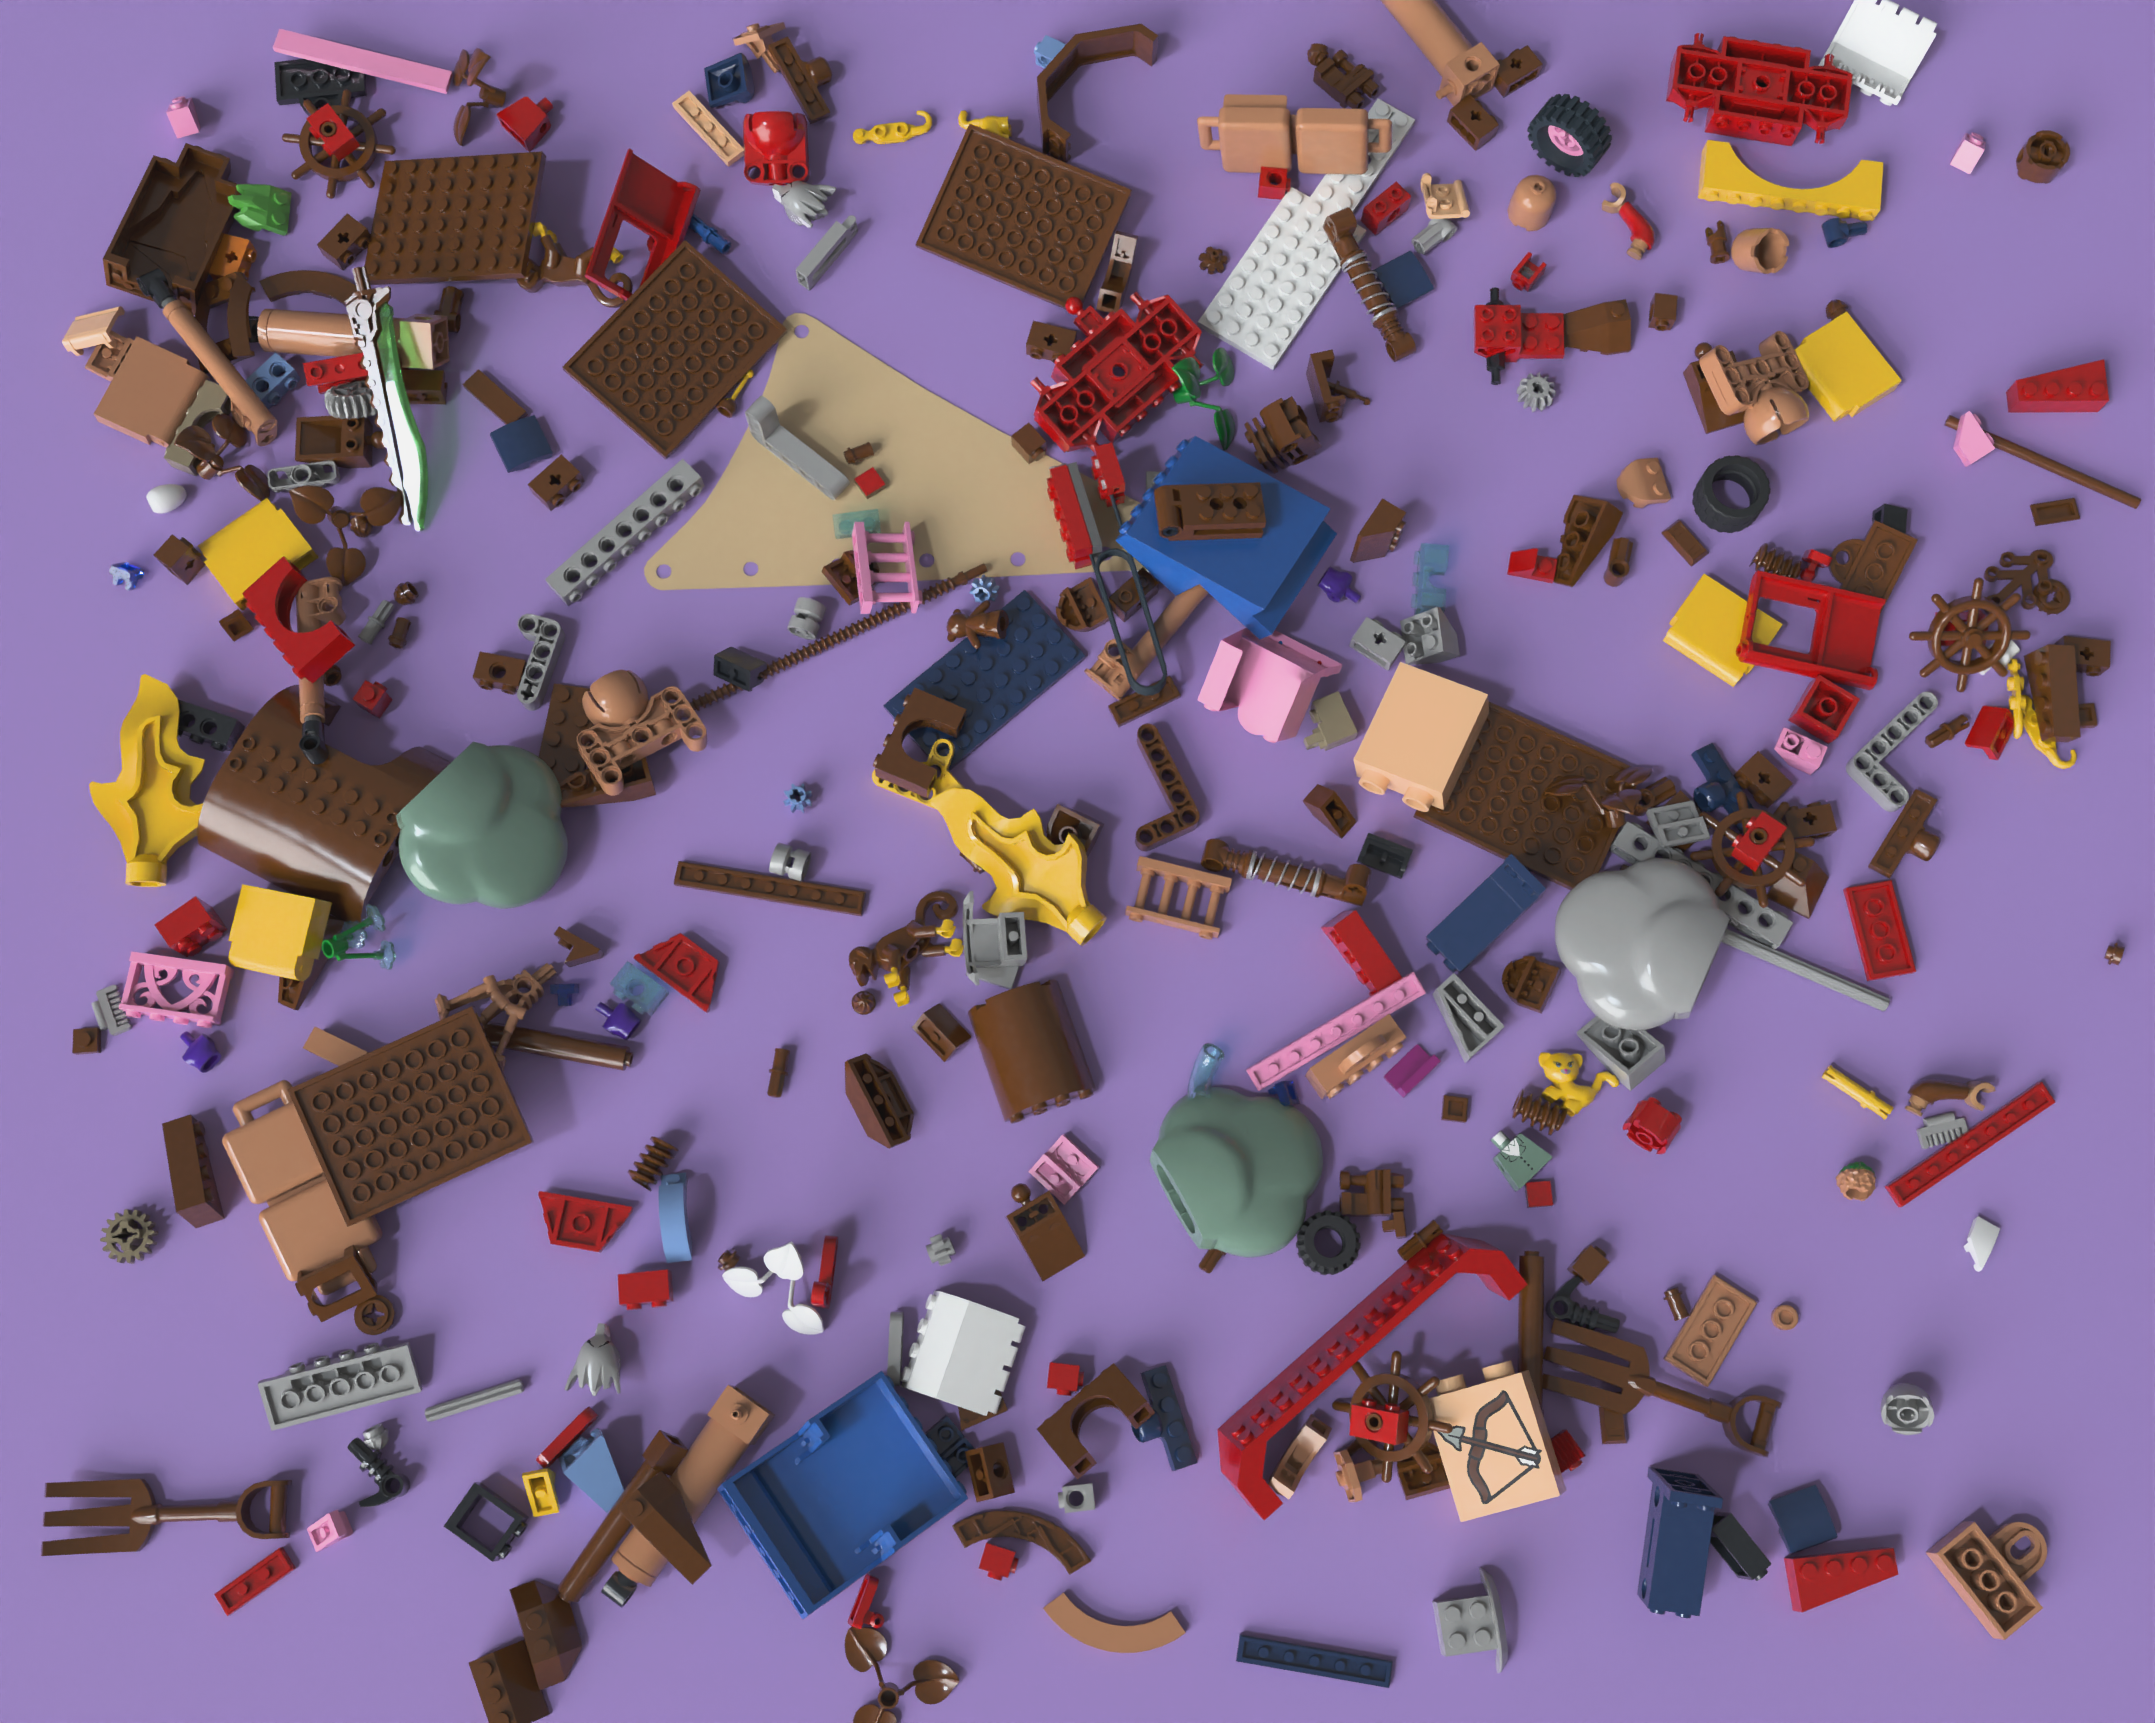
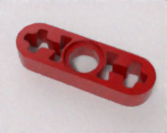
[536,1406,598,1469]

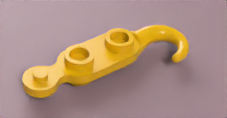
[853,110,932,144]
[2007,659,2026,739]
[2021,695,2077,769]

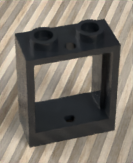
[444,1482,529,1562]
[1710,1512,1771,1581]

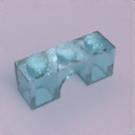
[1411,543,1449,615]

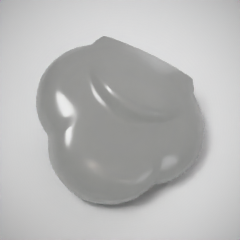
[1555,858,1730,1030]

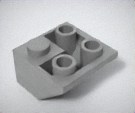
[1400,607,1460,665]

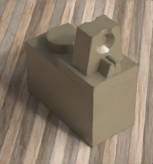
[1303,691,1358,751]

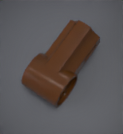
[433,286,464,333]
[1603,537,1633,587]
[1633,777,1677,816]

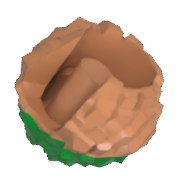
[1836,1161,1876,1201]

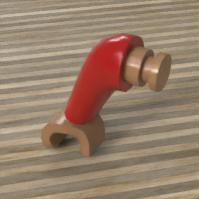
[1602,182,1655,260]

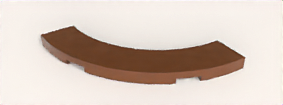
[259,270,357,307]
[952,1510,1091,1575]

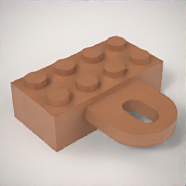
[1305,1014,1407,1100]
[1925,1521,2047,1640]

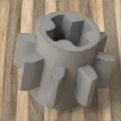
[926,1234,956,1266]

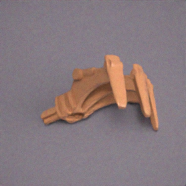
[435,963,557,1071]

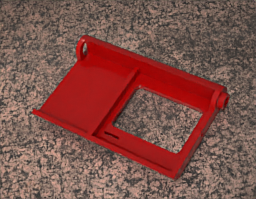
[585,148,701,301]
[1736,570,1886,690]

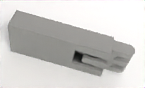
[795,215,858,291]

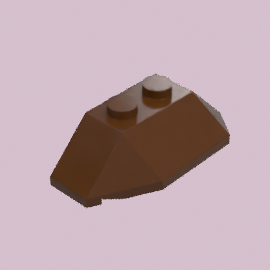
[845,1053,914,1149]
[509,1580,583,1691]

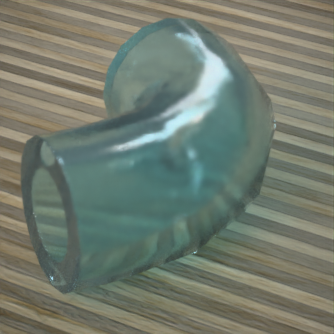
[1187,1043,1224,1101]

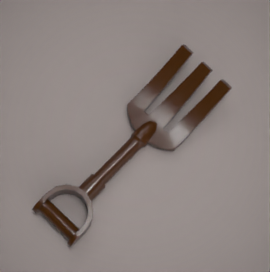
[1543,1319,1782,1457]
[41,1479,292,1556]

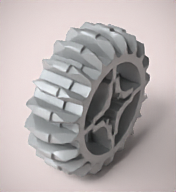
[324,380,389,420]

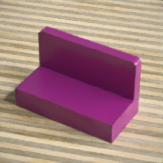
[1384,1044,1441,1098]

